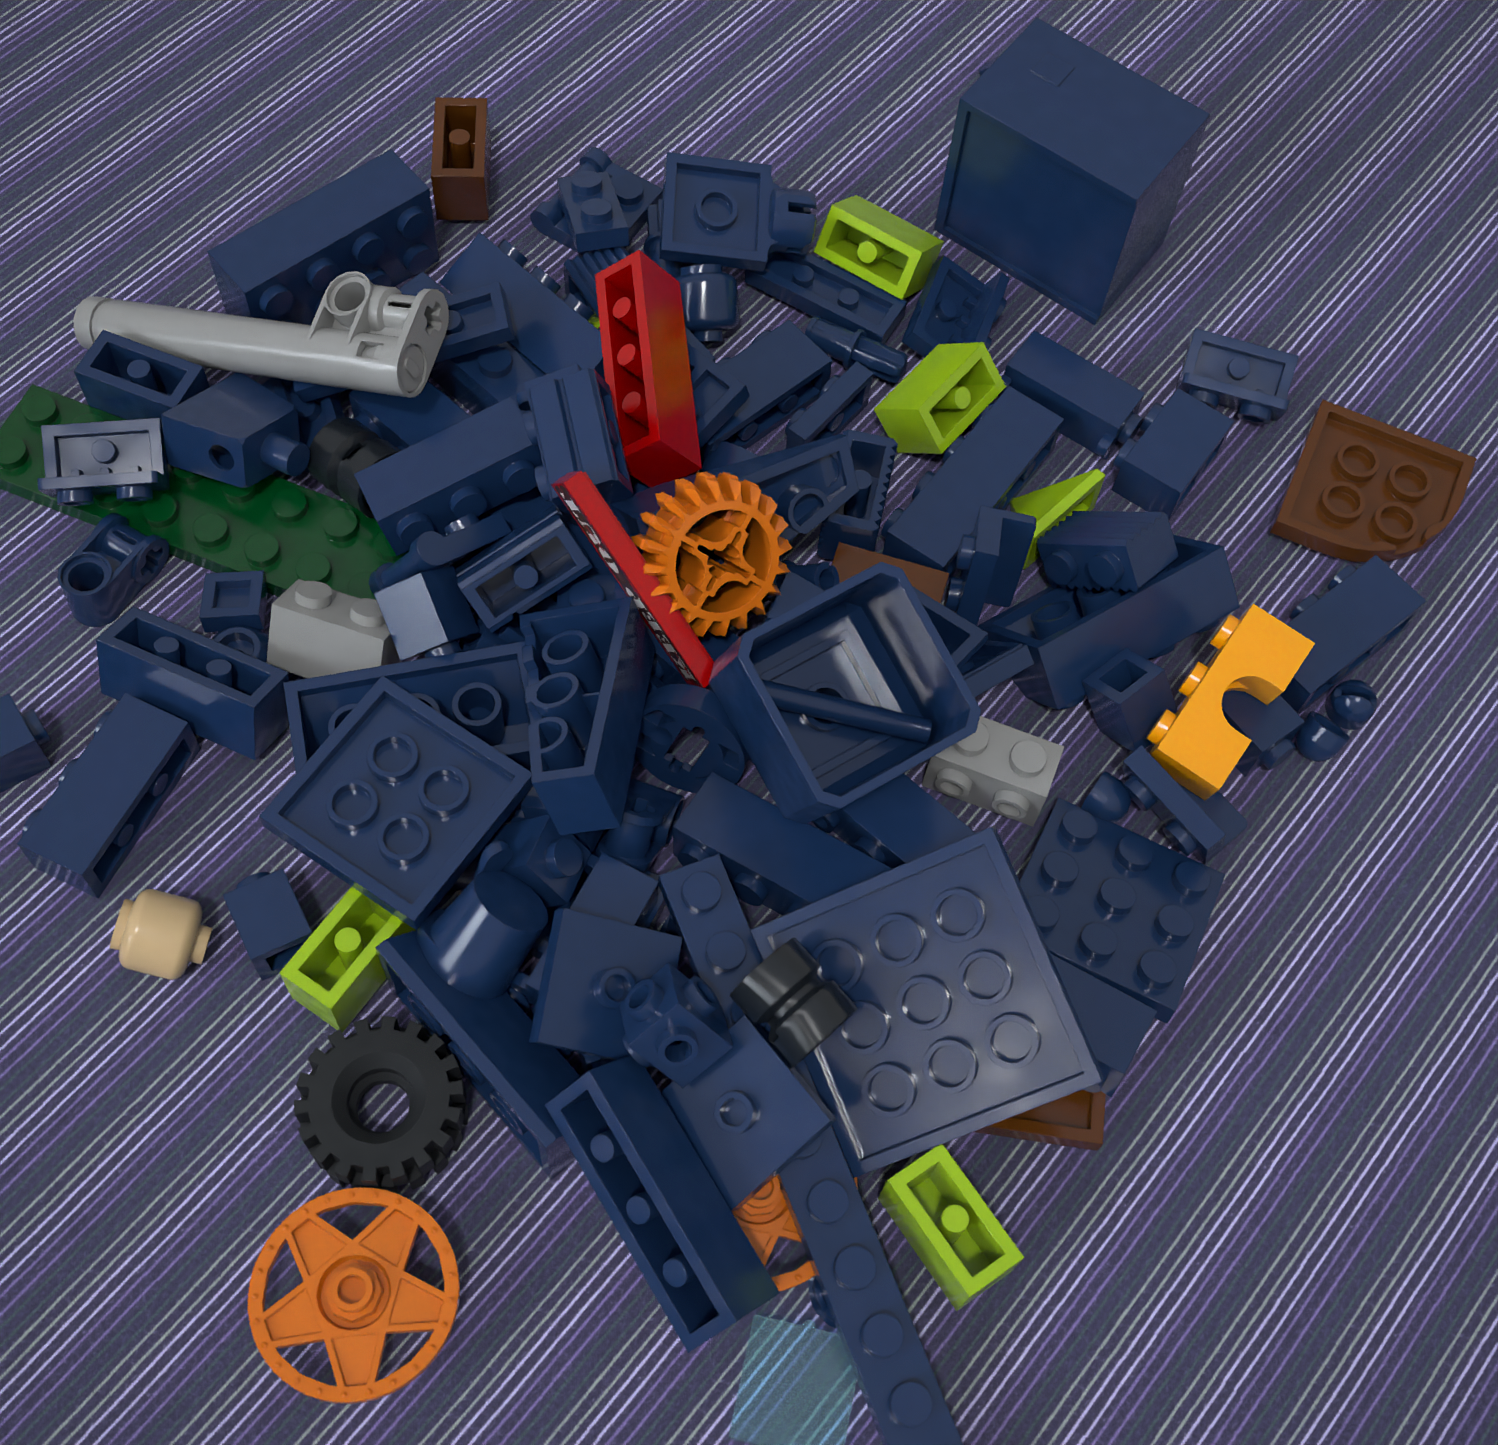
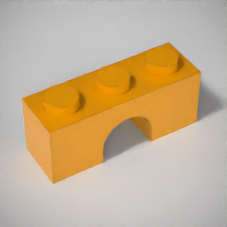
[1146,603,1315,800]

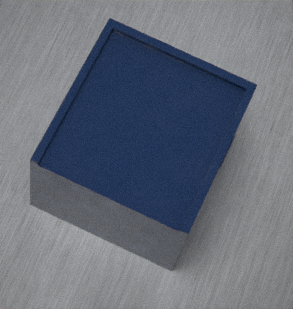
[934,17,1210,325]

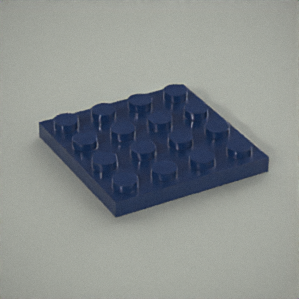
[751,826,1104,1178]

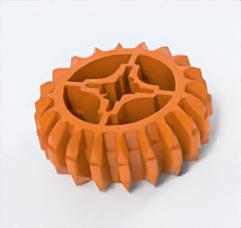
[631,472,793,637]

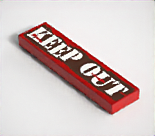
[551,470,714,688]

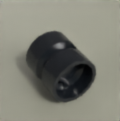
[307,417,401,518]
[730,937,858,1068]

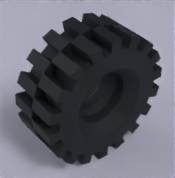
[294,1016,469,1194]

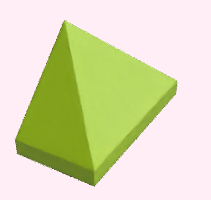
[1010,469,1106,570]

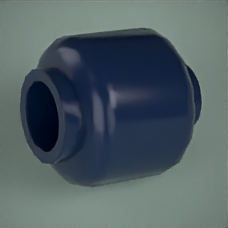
[675,264,740,344]

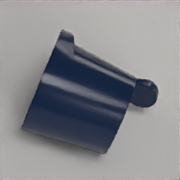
[416,840,548,999]

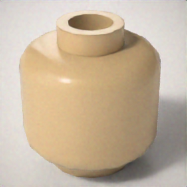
[110,889,213,980]

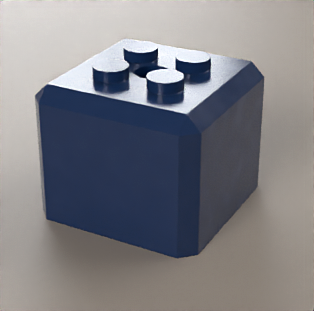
[709,562,981,824]

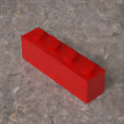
[595,250,702,488]

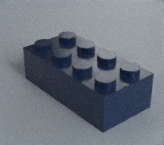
[207,149,439,325]

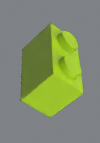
[814,195,944,300]
[874,342,1006,454]
[279,887,415,1033]
[878,1144,1024,1311]

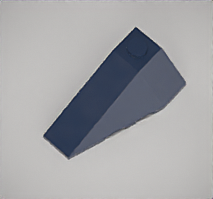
[609,434,859,591]

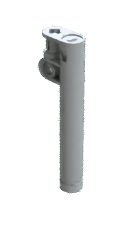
[74,271,449,398]

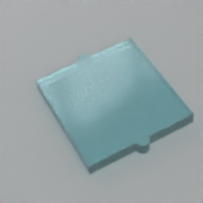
[728,1314,857,1445]

